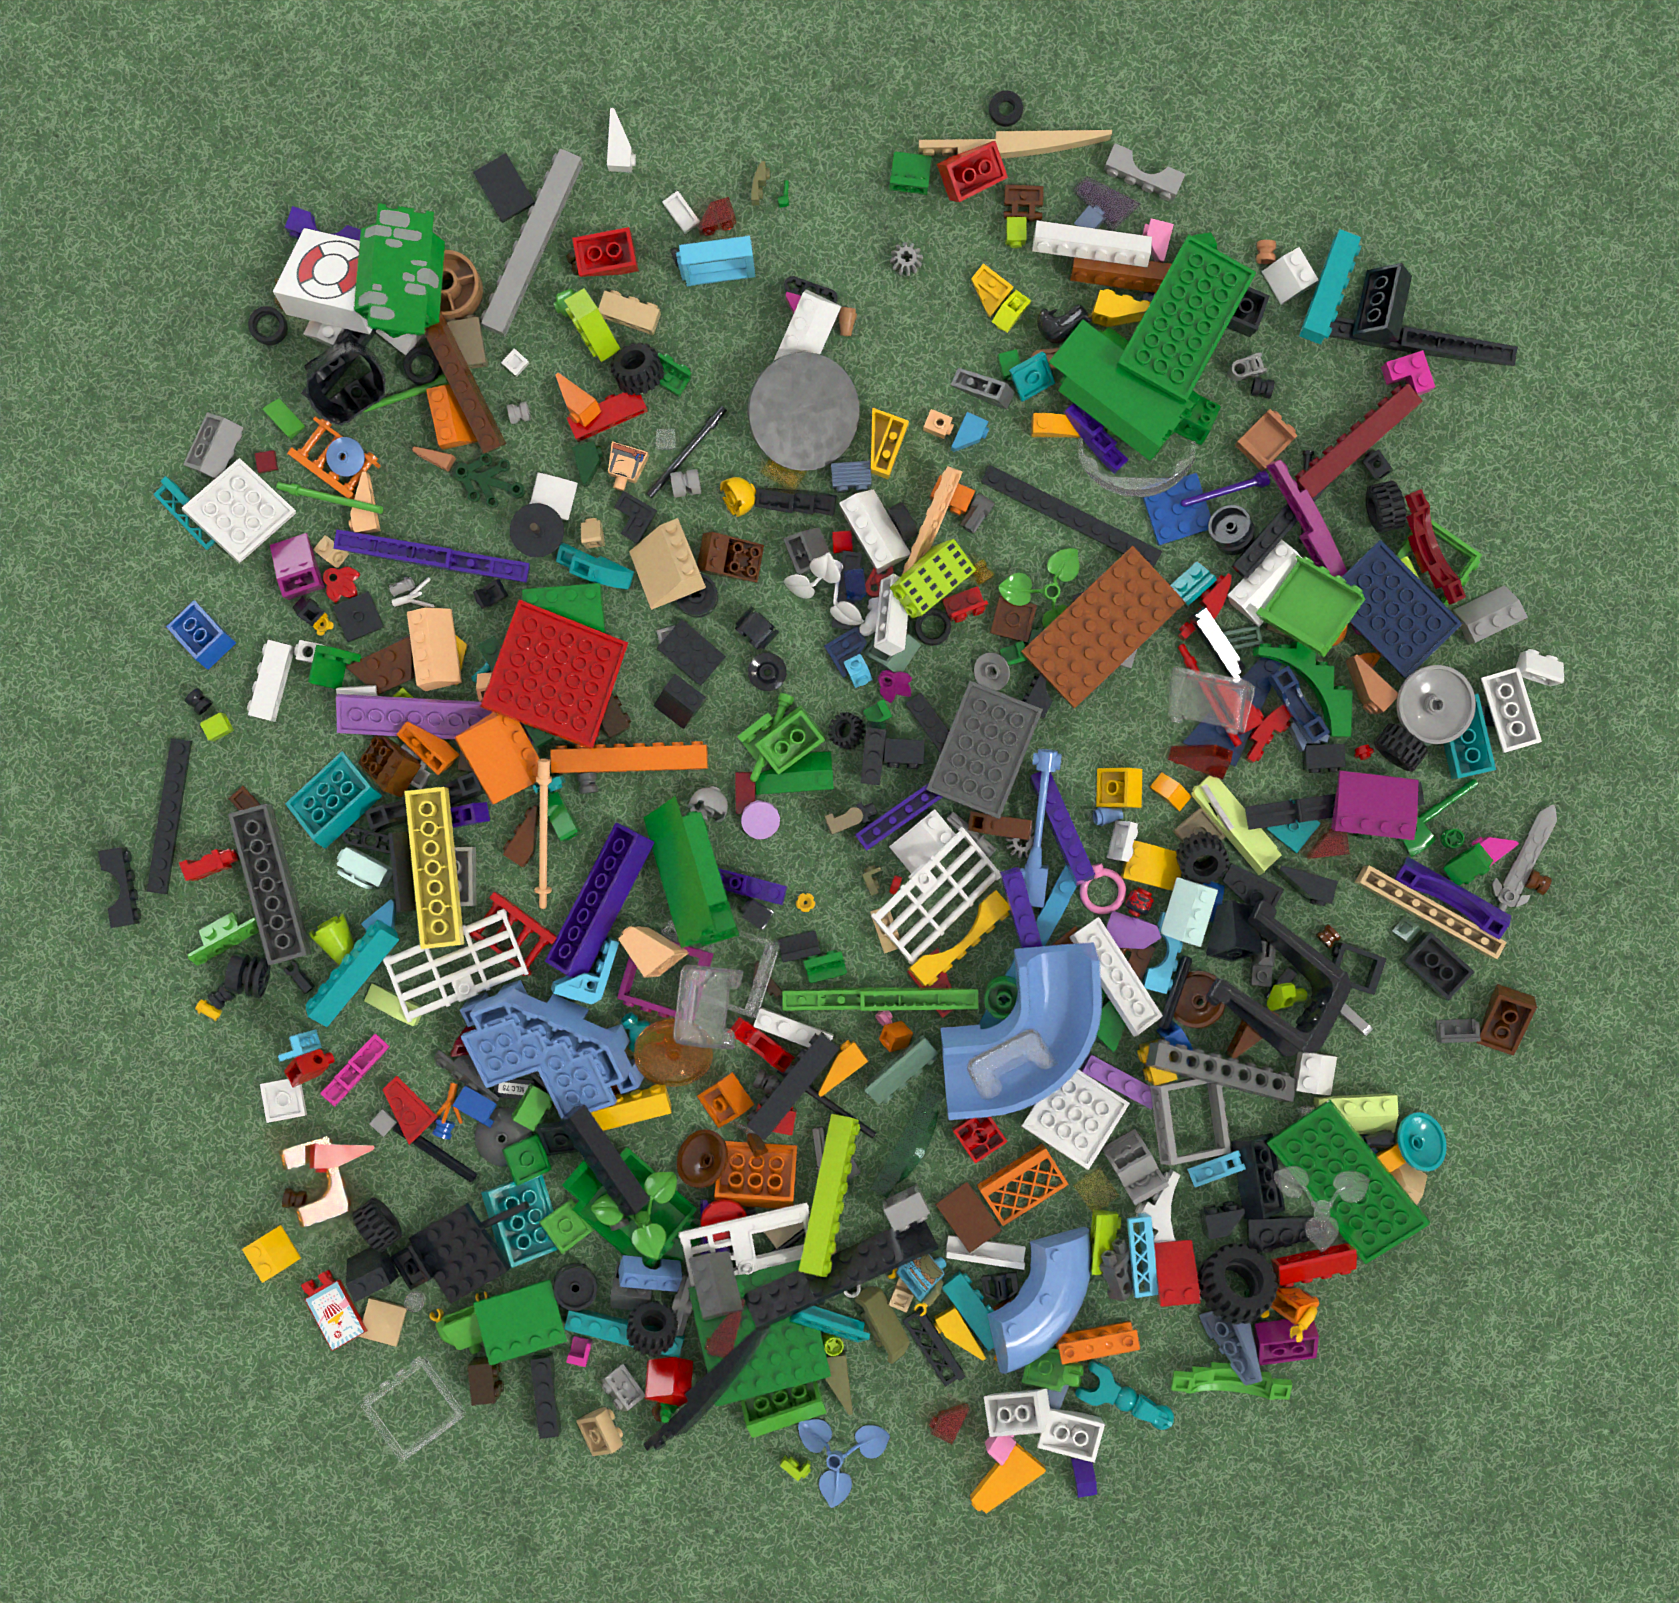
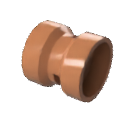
[1256,240,1276,264]

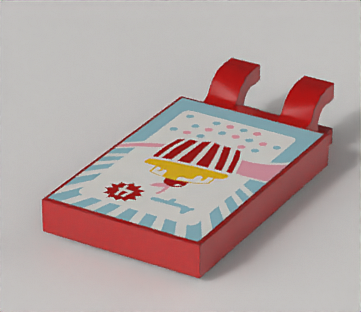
[301,1270,368,1351]

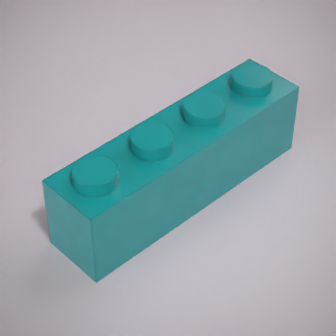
[942,1270,994,1351]

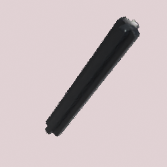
[392,1122,477,1183]

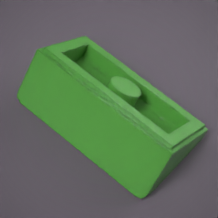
[263,398,305,440]

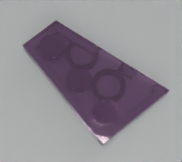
[1073,176,1141,231]

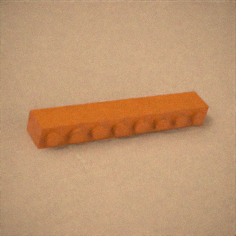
[551,741,708,774]

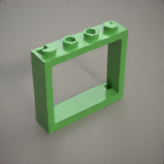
[1395,520,1482,607]

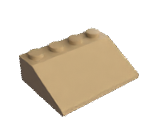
[629,518,706,610]

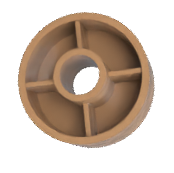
[440,250,483,320]

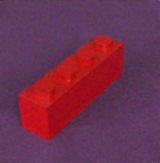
[567,392,648,442]

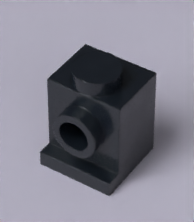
[1362,449,1394,482]
[292,596,325,626]

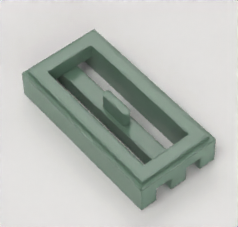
[1223,626,1263,650]

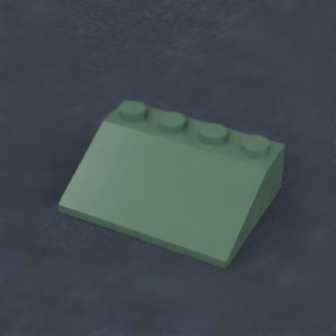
[864,1034,938,1104]

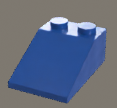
[166,600,236,670]

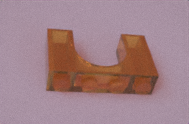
[278,1136,351,1227]

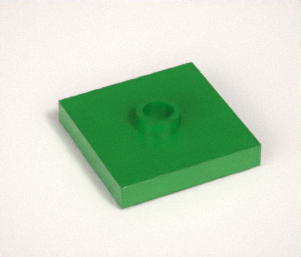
[502,1133,552,1186]

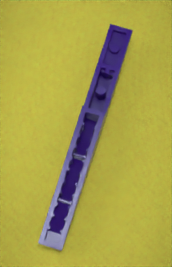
[333,530,530,583]

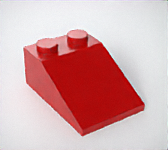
[937,141,1008,202]
[572,227,639,277]
[1154,1240,1200,1307]

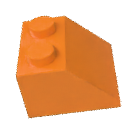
[697,1072,754,1128]

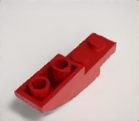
[1178,573,1232,641]
[1245,704,1291,763]

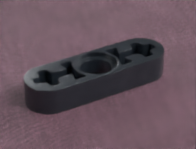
[784,276,838,304]
[342,827,390,853]

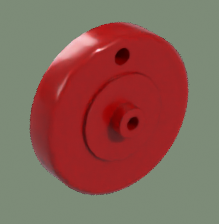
[700,1199,747,1247]

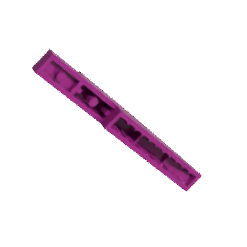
[1266,459,1361,635]

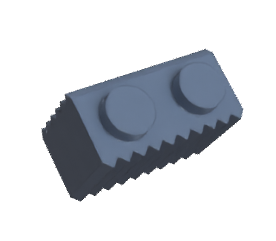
[831,461,871,492]

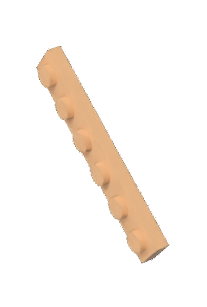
[902,466,963,575]

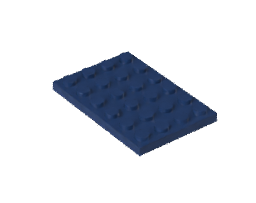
[1342,540,1463,679]

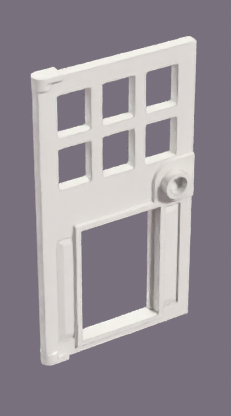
[679,1203,809,1287]

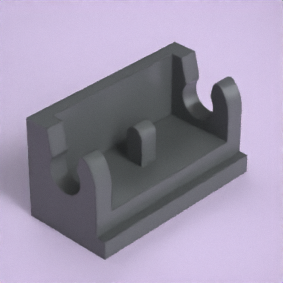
[1435,1019,1481,1043]

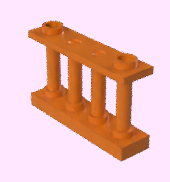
[287,416,381,500]
[1055,1321,1140,1364]

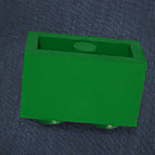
[1443,842,1493,885]

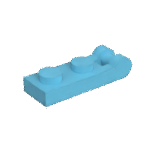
[1188,1150,1246,1187]

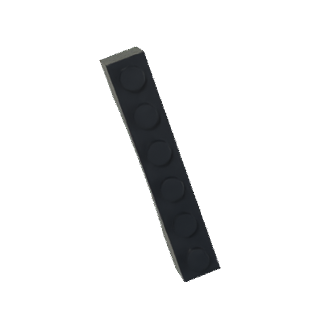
[365,772,485,833]

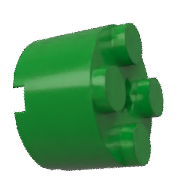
[984,976,1018,1020]

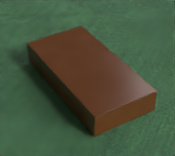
[228,786,261,811]

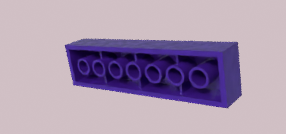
[545,822,654,978]

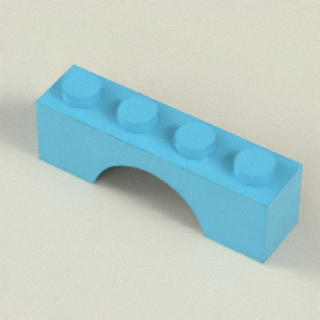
[1142,912,1183,994]

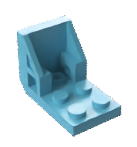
[551,937,619,1005]

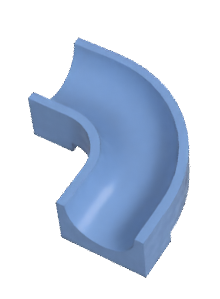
[940,942,1102,1120]

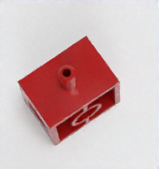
[952,1116,1008,1164]

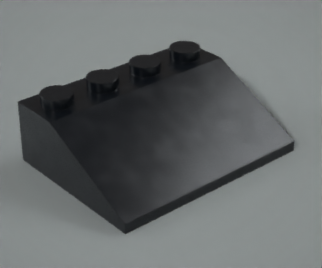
[388,832,417,912]

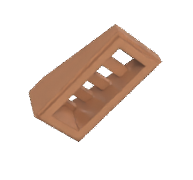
[412,447,456,472]

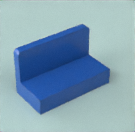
[453,1086,497,1128]

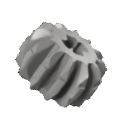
[890,242,923,276]
[1005,829,1034,858]

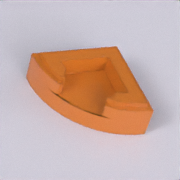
[1359,653,1381,668]

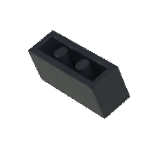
[861,721,887,785]

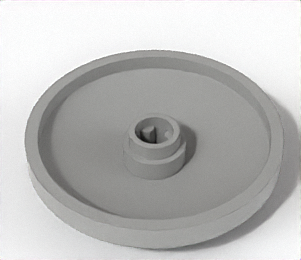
[1397,665,1476,744]

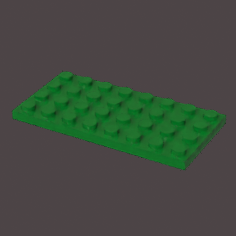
[1116,234,1256,403]
[1267,1099,1430,1264]

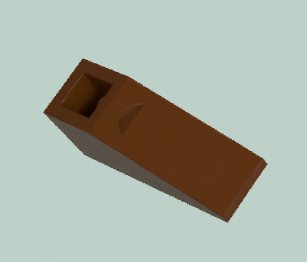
[503,805,539,867]
[968,811,1033,840]

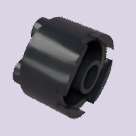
[735,606,779,650]

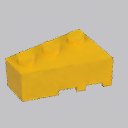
[871,408,909,480]

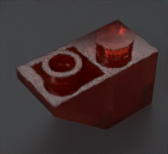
[698,197,737,236]

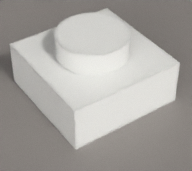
[501,349,529,377]

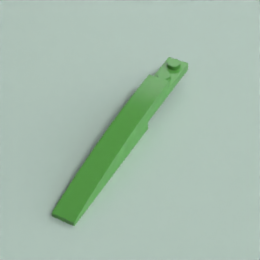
[782,987,979,1011]

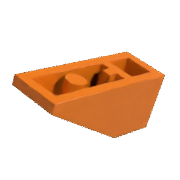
[555,373,601,427]
[396,721,460,775]

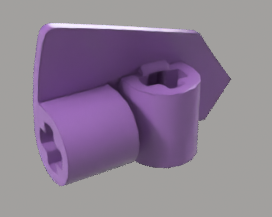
[1106,911,1161,949]

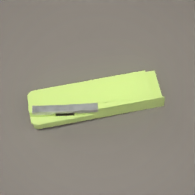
[1191,774,1282,875]

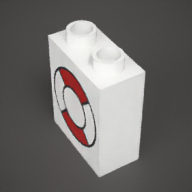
[273,228,372,334]

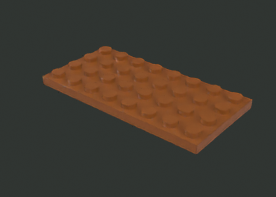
[1021,546,1185,709]

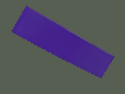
[1064,403,1129,474]

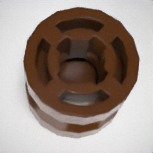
[1524,869,1552,895]

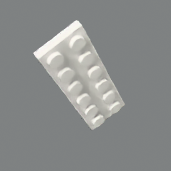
[1070,917,1163,1037]

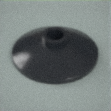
[748,653,787,691]

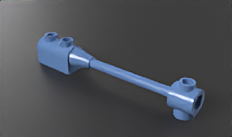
[1020,749,1062,908]

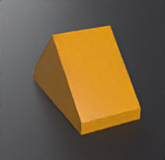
[1149,772,1192,812]

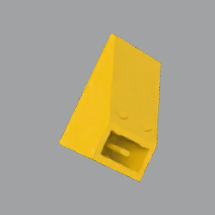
[1091,289,1151,327]

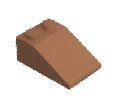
[1345,655,1398,715]

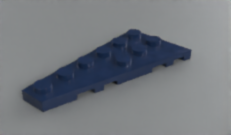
[1182,657,1282,767]

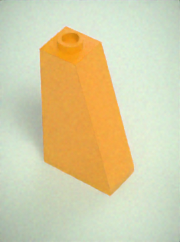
[970,1442,1046,1513]

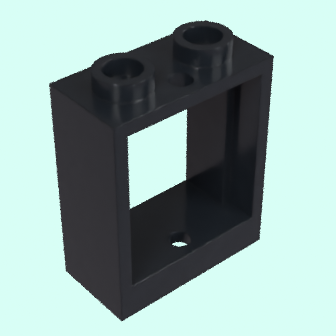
[1331,942,1387,995]

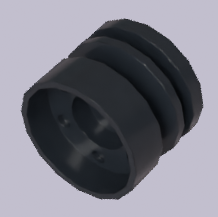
[224,952,271,998]

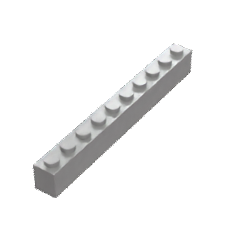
[481,148,583,337]

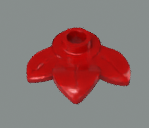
[323,567,360,602]

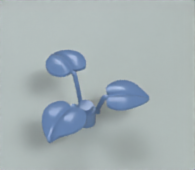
[798,1419,890,1508]

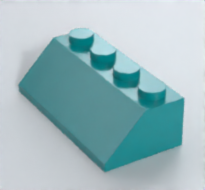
[1443,694,1496,779]

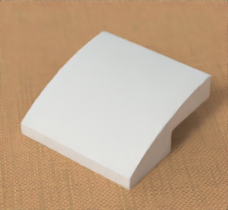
[530,473,578,521]

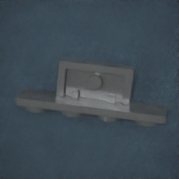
[434,1050,499,1104]

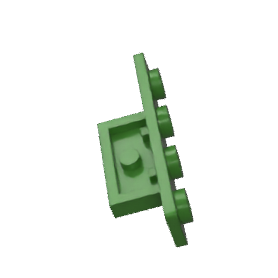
[187,912,259,966]

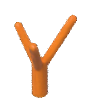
[436,1083,463,1124]

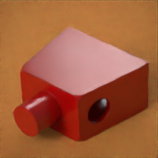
[284,1049,335,1088]

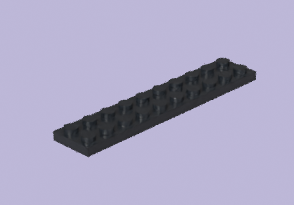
[743,1220,939,1328]

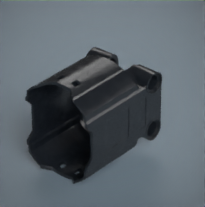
[304,335,386,426]

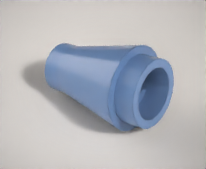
[1093,807,1123,826]

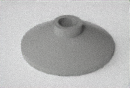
[974,653,1010,691]

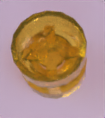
[972,559,995,585]

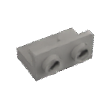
[600,1364,645,1411]

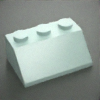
[1160,877,1218,947]

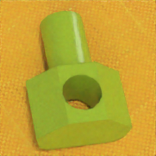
[1267,983,1307,1011]

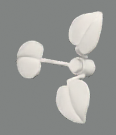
[784,553,864,625]

